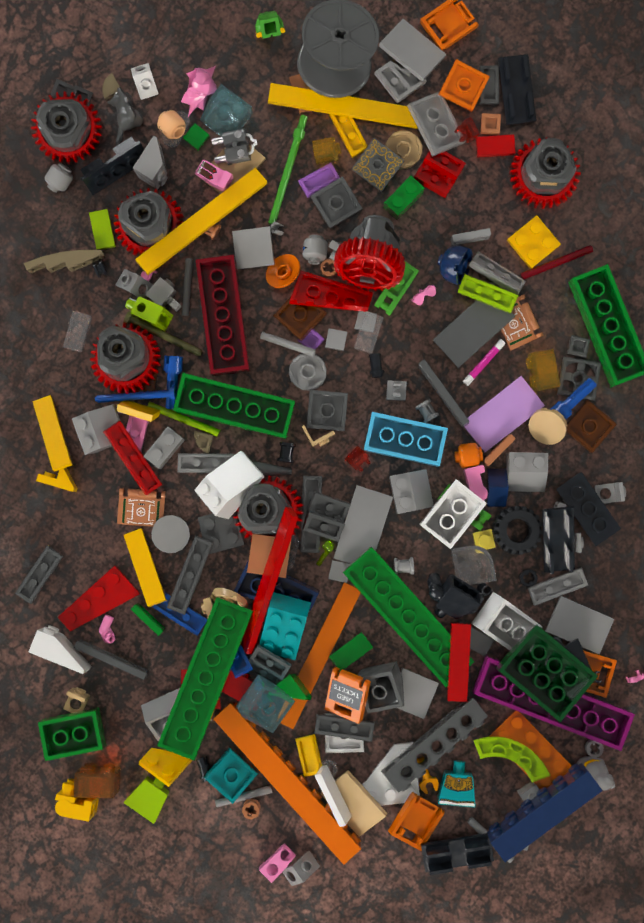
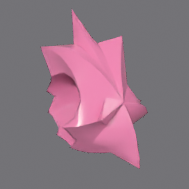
[181,66,218,117]

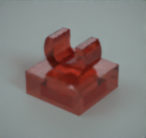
[454,117,480,143]
[345,446,370,472]

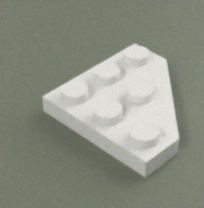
[362,742,420,806]

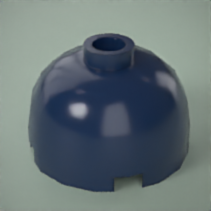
[438,246,473,285]

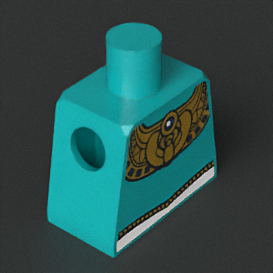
[437,760,476,808]

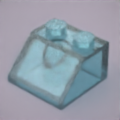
[200,84,253,137]
[236,675,295,733]

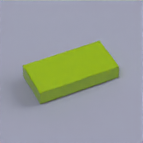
[89,209,116,250]

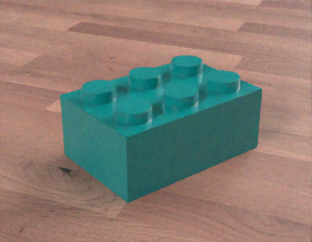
[259,592,311,660]

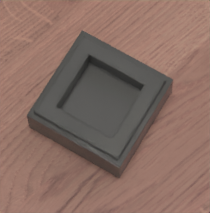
[567,335,590,358]

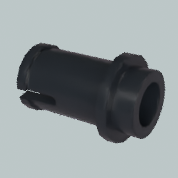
[369,353,385,378]
[196,756,211,782]

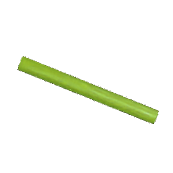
[148,402,220,437]

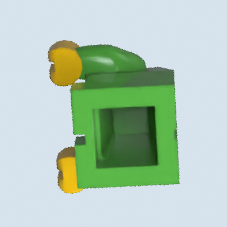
[255,11,285,39]

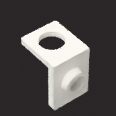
[131,63,159,100]

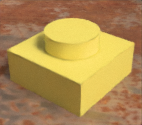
[472,529,496,552]

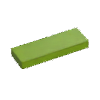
[457,274,518,314]

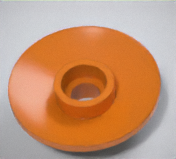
[266,254,300,288]

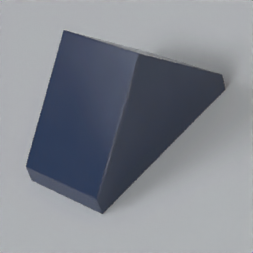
[487,468,509,507]

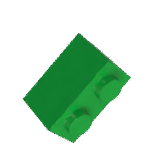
[383,175,425,220]

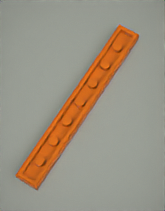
[276,582,361,729]

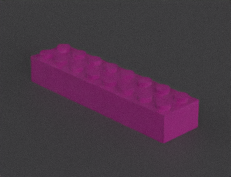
[472,655,635,751]

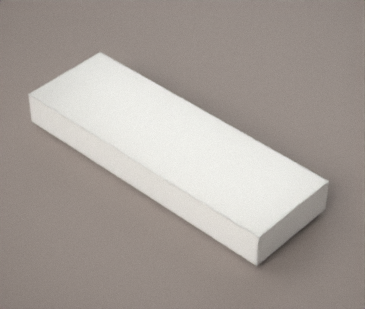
[315,765,352,827]

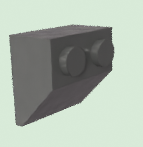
[358,661,404,713]

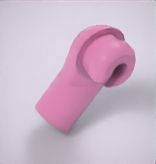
[99,614,115,644]

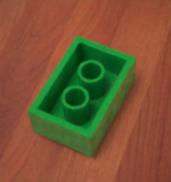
[38,708,107,761]

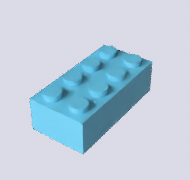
[363,412,448,467]

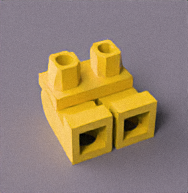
[55,778,100,822]

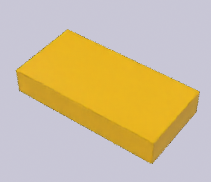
[117,400,160,422]
[295,734,322,777]

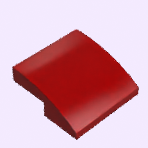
[413,151,466,198]

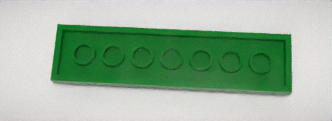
[343,547,475,687]
[157,597,253,761]

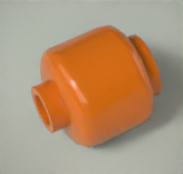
[454,443,483,469]

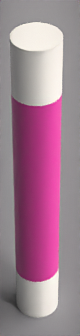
[462,339,506,386]

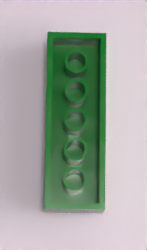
[568,264,644,388]
[173,373,296,440]

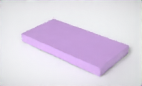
[464,376,545,453]

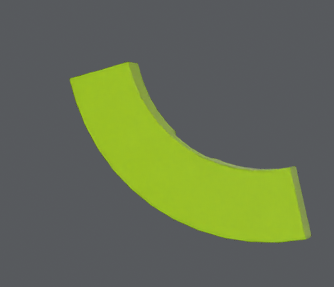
[473,736,550,783]

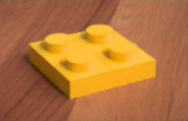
[507,216,561,269]

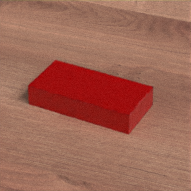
[476,134,516,158]

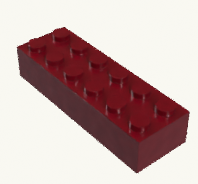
[196,255,250,376]

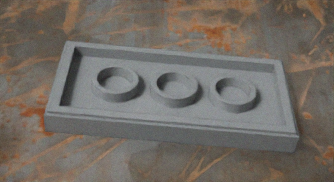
[334,485,393,564]

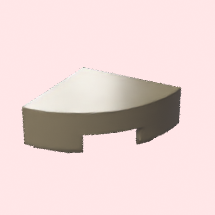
[102,73,120,100]
[194,431,214,454]

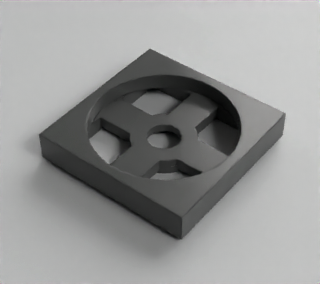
[556,356,601,401]

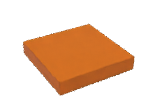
[438,59,490,112]

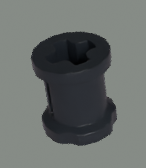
[277,442,296,463]

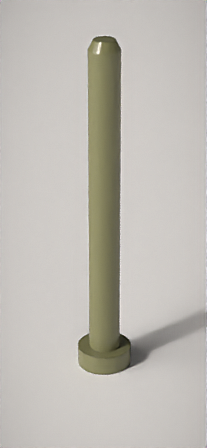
[123,311,203,356]

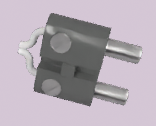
[211,128,258,165]

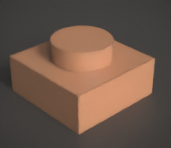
[480,113,501,135]

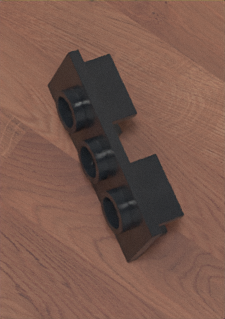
[498,54,537,125]
[80,136,145,195]
[556,472,621,546]
[542,506,575,574]
[421,833,494,875]

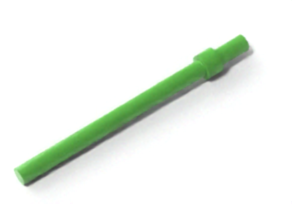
[268,115,308,225]

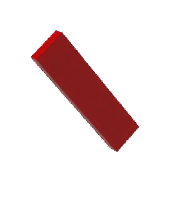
[103,421,162,495]
[447,623,471,702]

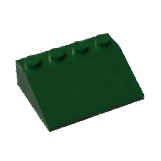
[496,624,598,722]

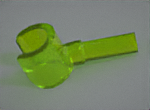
[316,540,335,566]

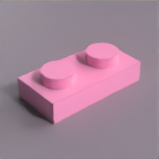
[126,415,149,453]

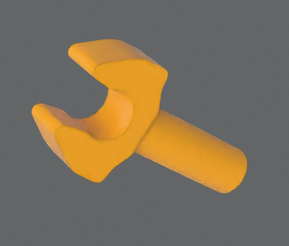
[417,756,439,794]

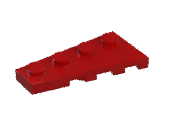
[289,270,373,312]
[58,565,141,631]

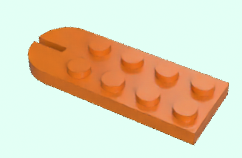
[489,710,572,789]

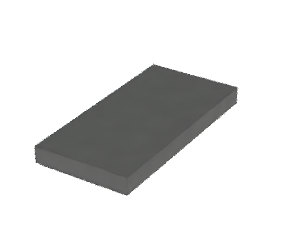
[433,300,515,368]

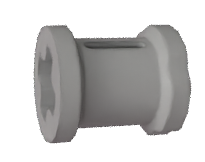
[415,399,439,423]
[394,557,414,575]

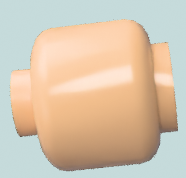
[157,110,186,139]

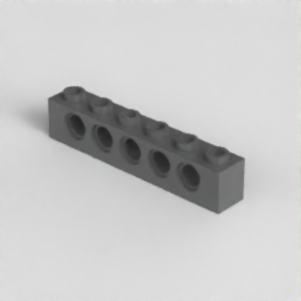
[381,696,488,793]

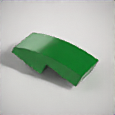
[329,632,373,672]

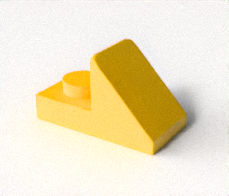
[36,467,78,492]

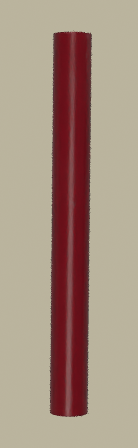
[520,245,593,280]

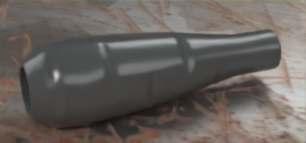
[252,461,292,476]

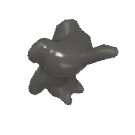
[107,87,143,145]

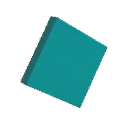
[203,748,258,804]

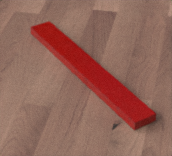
[241,507,298,654]

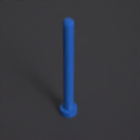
[95,386,178,403]

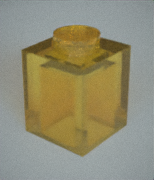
[312,137,341,165]

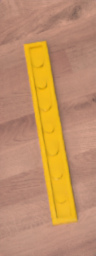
[268,83,418,129]
[135,167,267,275]

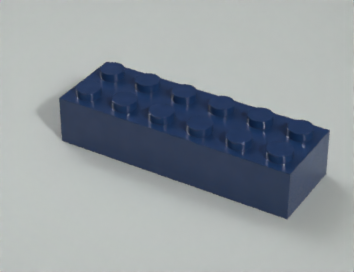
[487,763,603,862]

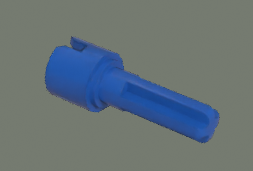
[163,356,183,409]
[550,378,597,419]

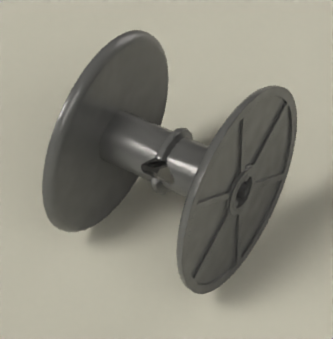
[297,0,379,98]

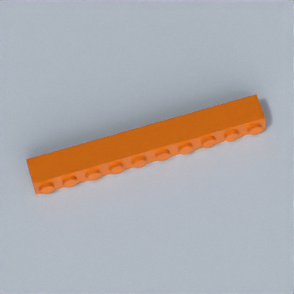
[213,701,361,865]

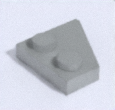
[374,61,427,104]

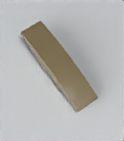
[24,250,106,273]

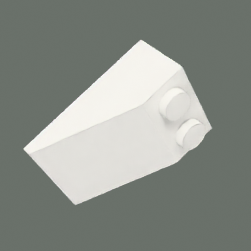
[194,451,265,519]
[419,479,487,549]
[472,592,542,650]
[28,625,91,674]

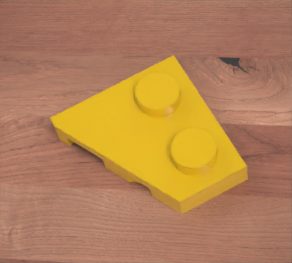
[139,748,193,787]

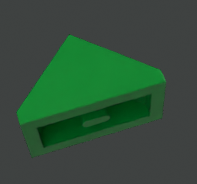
[269,674,312,700]

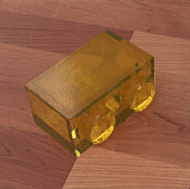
[526,349,560,392]

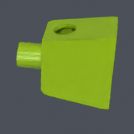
[125,296,174,332]
[124,776,170,824]

